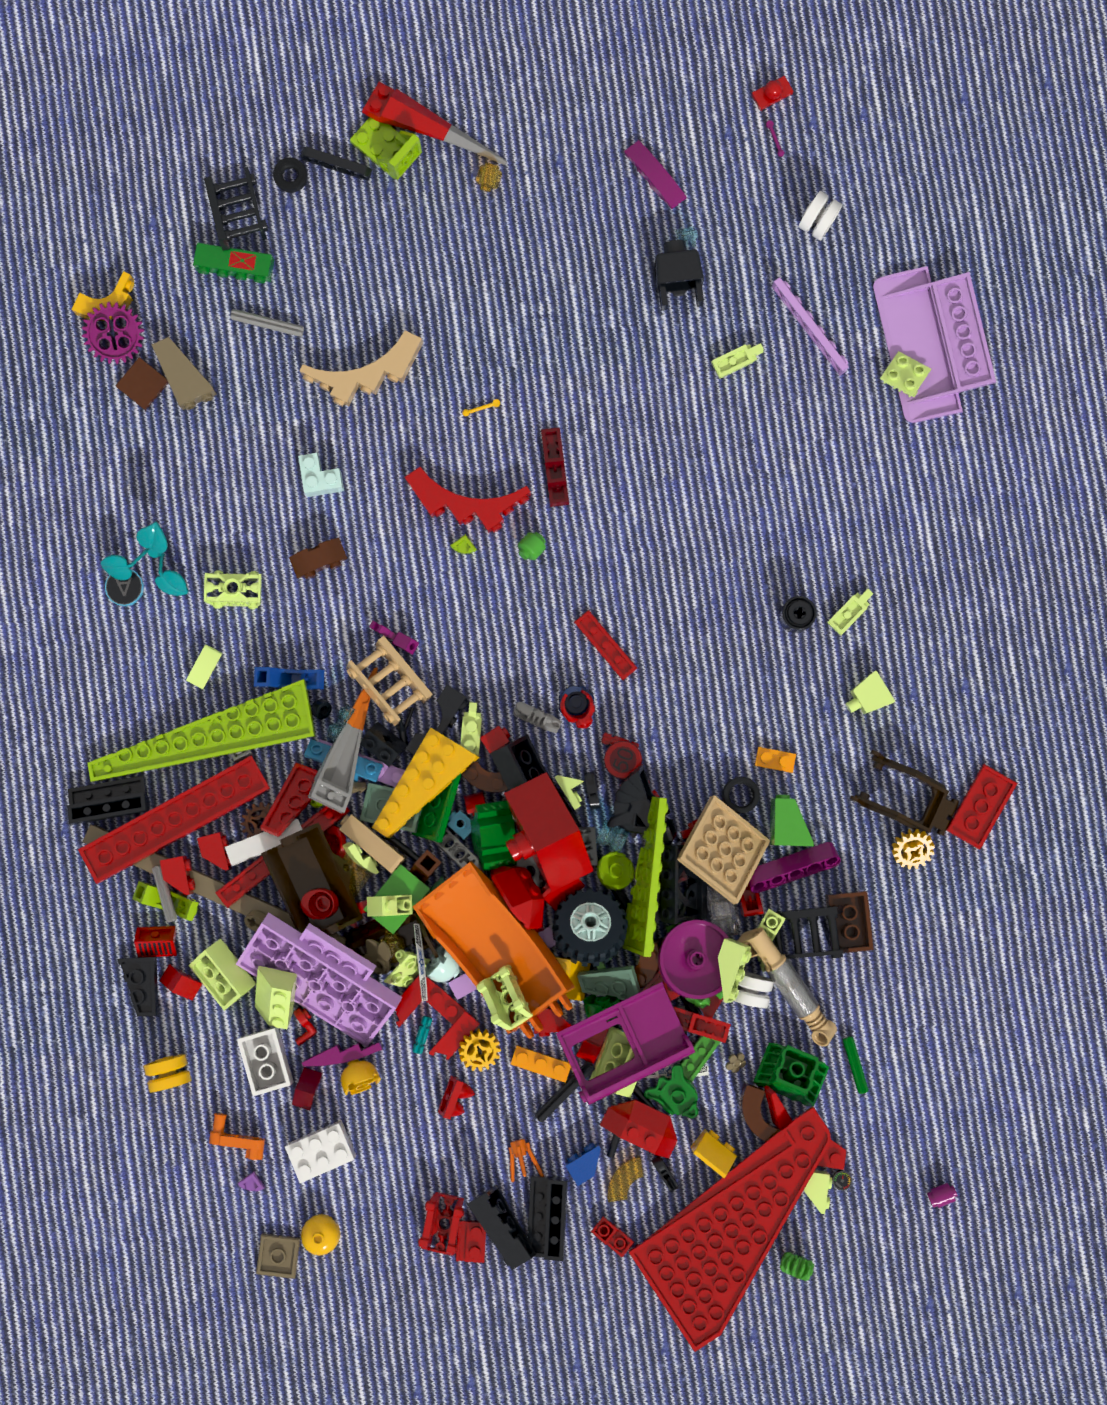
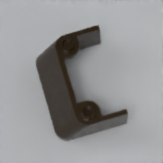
[346,910,439,975]

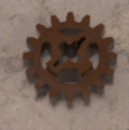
[240,802,271,838]

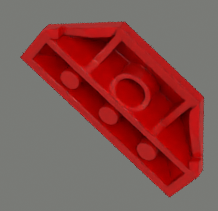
[490,865,544,930]
[599,1099,677,1158]

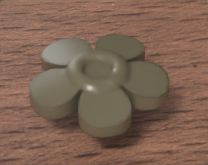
[725,1053,746,1073]

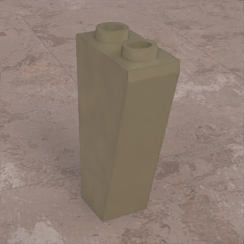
[151,337,217,410]

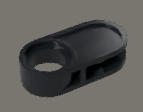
[584,771,600,810]
[651,1156,680,1193]

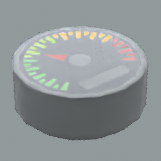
[832,1170,852,1191]

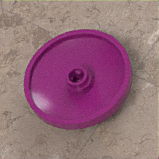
[658,920,729,999]

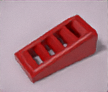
[764,1085,792,1130]

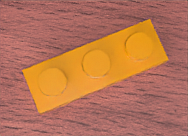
[511,1045,571,1083]

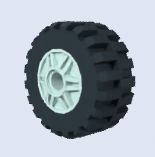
[552,888,628,967]

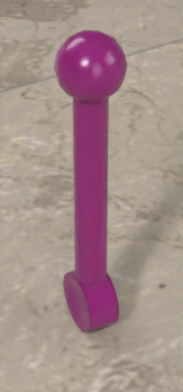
[766,120,785,157]

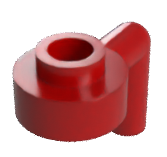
[293,1007,317,1046]

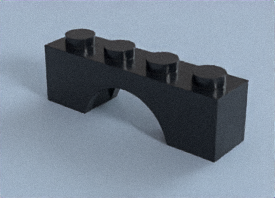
[405,685,468,755]

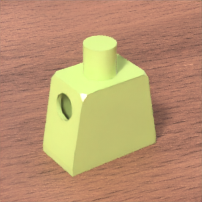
[845,671,896,714]

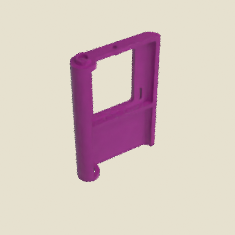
[556,982,695,1105]

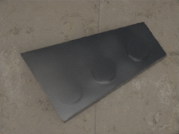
[117,957,159,1017]

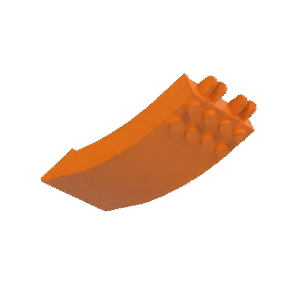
[413,861,575,1039]

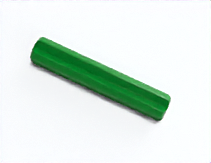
[843,1036,869,1094]

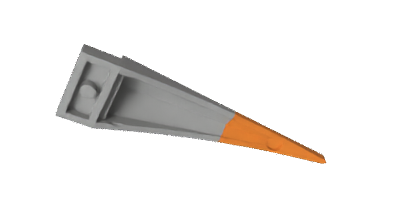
[308,667,378,813]

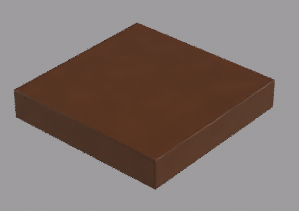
[115,357,168,411]

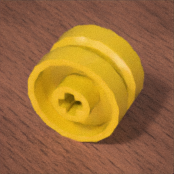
[143,1054,192,1093]

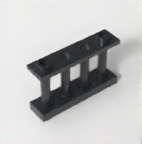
[204,166,268,251]
[762,905,849,959]

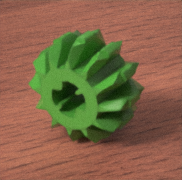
[780,1252,814,1281]

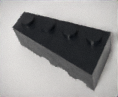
[467,1185,536,1270]

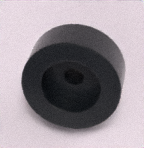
[312,699,332,720]

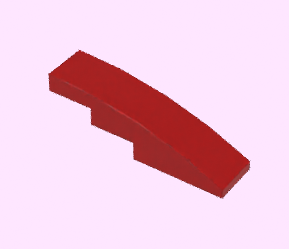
[673,1007,731,1043]

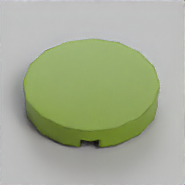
[596,851,634,891]

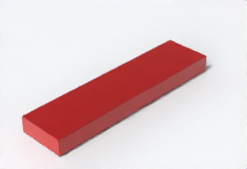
[574,610,637,681]

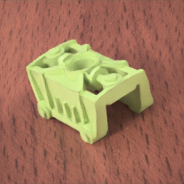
[204,570,262,610]
[476,964,533,1030]

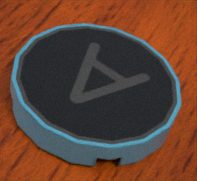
[105,570,144,607]

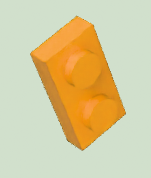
[754,747,796,773]

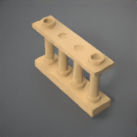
[346,636,433,726]

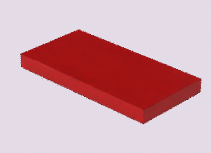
[946,764,1018,850]

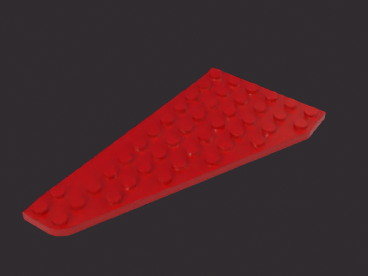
[629,1106,831,1352]

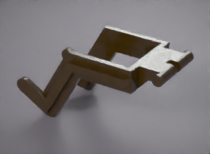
[849,750,959,836]

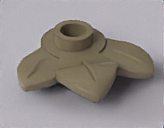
[362,939,391,975]

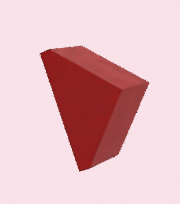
[739,884,764,917]
[160,964,202,1001]

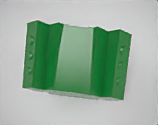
[470,800,517,871]
[753,1043,829,1107]

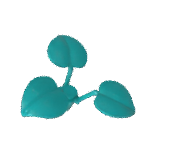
[101,521,189,596]

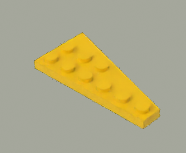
[372,728,480,838]

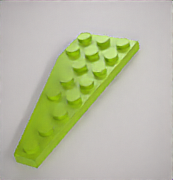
[623,796,668,957]

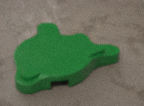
[644,1063,699,1119]

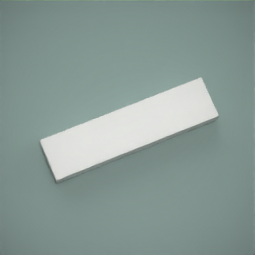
[225,819,302,866]

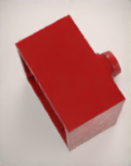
[504,772,593,892]

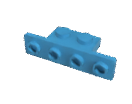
[304,740,383,782]

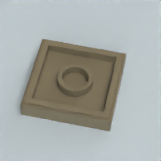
[256,1233,301,1279]

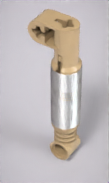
[737,927,837,1047]

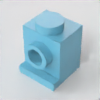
[447,810,472,840]

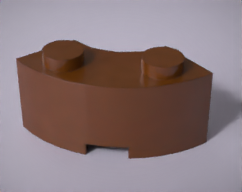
[289,538,347,579]
[462,762,508,793]
[634,938,663,989]

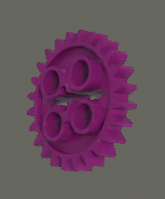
[81,301,145,364]

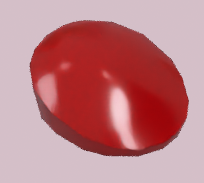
[324,826,346,859]
[301,888,339,920]

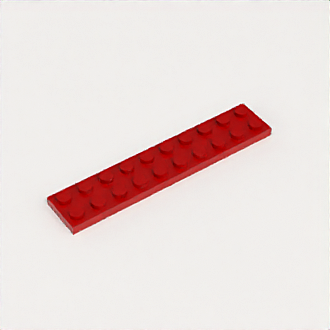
[78,755,271,884]

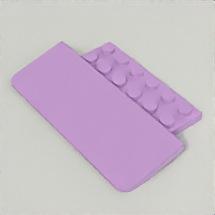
[873,266,996,423]

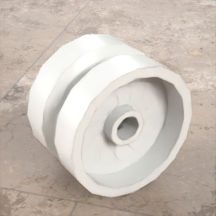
[798,191,843,241]
[733,972,774,1008]

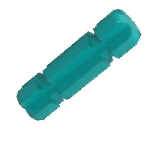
[412,1016,432,1054]

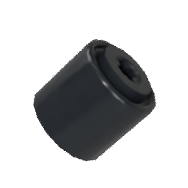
[779,596,817,633]

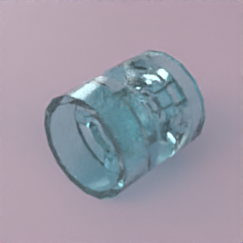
[596,819,629,853]

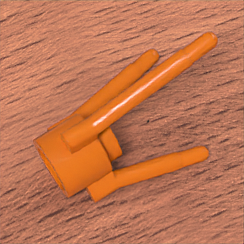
[508,1139,544,1182]

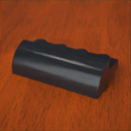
[67,776,150,825]
[528,1175,568,1261]

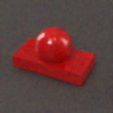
[751,76,794,111]

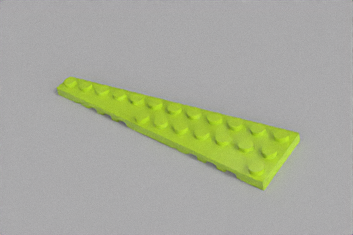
[87,679,316,782]

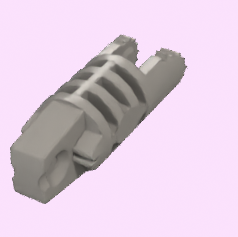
[513,702,562,733]

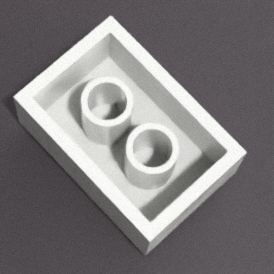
[237,1027,294,1096]
[285,1120,357,1183]

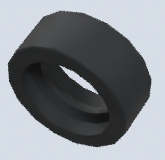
[722,777,760,813]

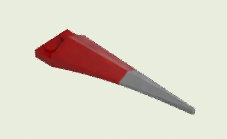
[362,81,507,165]

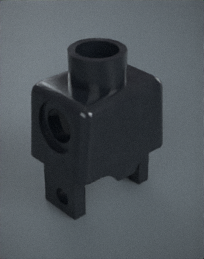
[654,239,704,311]

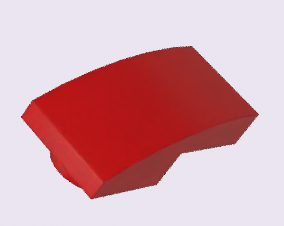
[464,791,486,816]
[591,1216,635,1258]

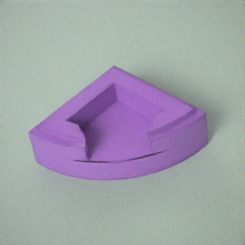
[237,1171,265,1191]

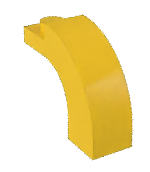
[71,271,134,321]

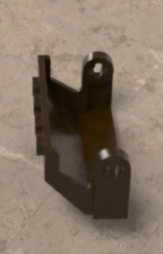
[261,822,363,935]

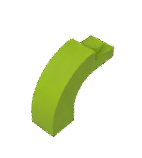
[132,881,199,921]

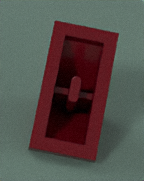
[292,1067,323,1111]

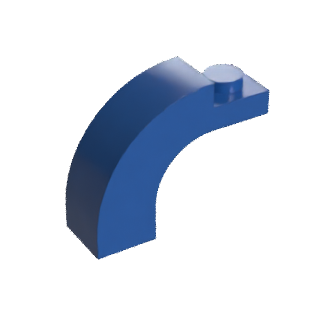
[254,667,325,690]

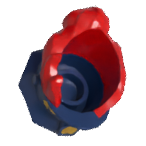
[559,685,595,729]

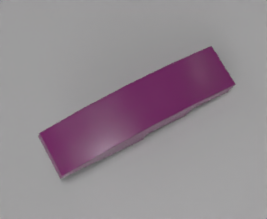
[624,140,687,209]
[302,1040,384,1066]

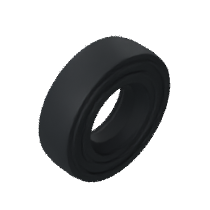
[273,157,307,193]

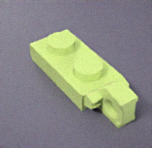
[711,343,764,379]
[827,589,874,636]
[460,702,482,756]

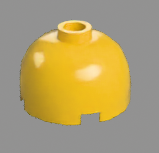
[340,1059,381,1095]
[301,1214,341,1256]

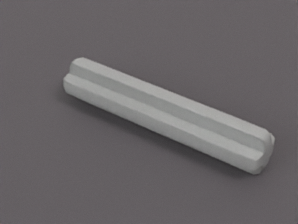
[152,865,177,922]

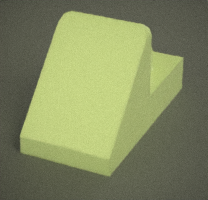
[554,775,584,810]

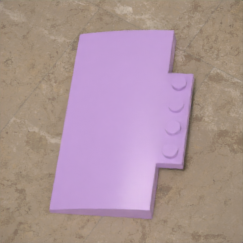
[236,912,402,1047]

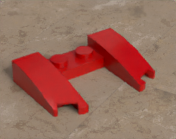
[395,976,480,1059]

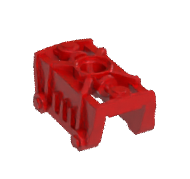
[418,1192,464,1256]

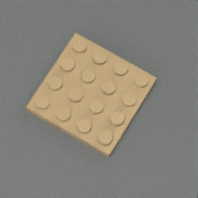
[677,795,771,904]

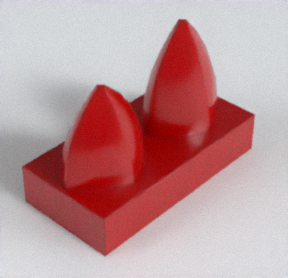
[437,1076,475,1119]

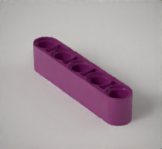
[748,842,841,893]

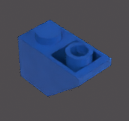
[565,1142,601,1186]

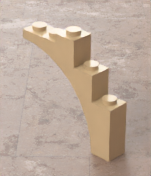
[299,330,423,407]

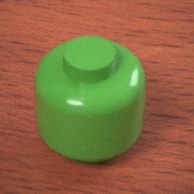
[518,532,546,560]

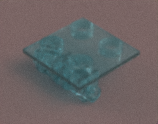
[326,704,355,742]

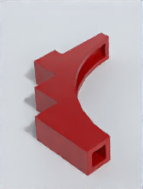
[405,467,531,533]

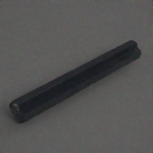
[535,1061,595,1122]

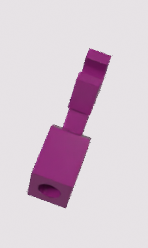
[369,621,419,655]

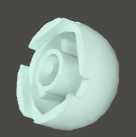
[425,944,461,983]

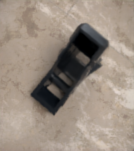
[607,764,677,844]

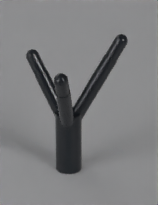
[395,707,414,745]

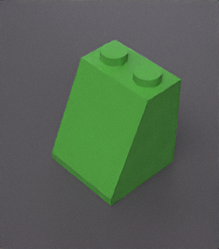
[770,795,814,846]

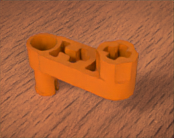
[209,1113,265,1160]

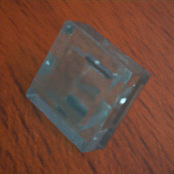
[676,227,698,247]

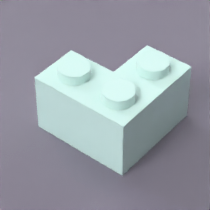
[298,453,344,497]

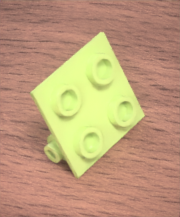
[880,351,931,398]
[384,949,431,988]

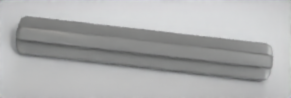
[230,309,304,337]

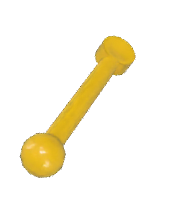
[462,399,500,417]

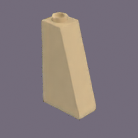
[339,814,407,873]

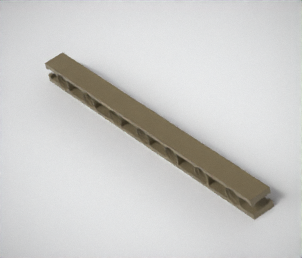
[82,825,347,945]

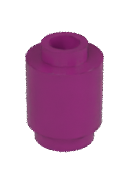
[927,1183,958,1208]

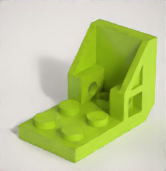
[350,117,422,180]

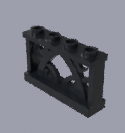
[661,842,707,924]

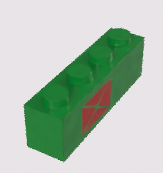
[193,243,274,283]

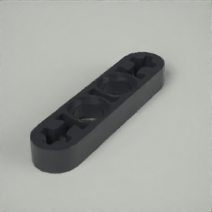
[300,147,372,180]

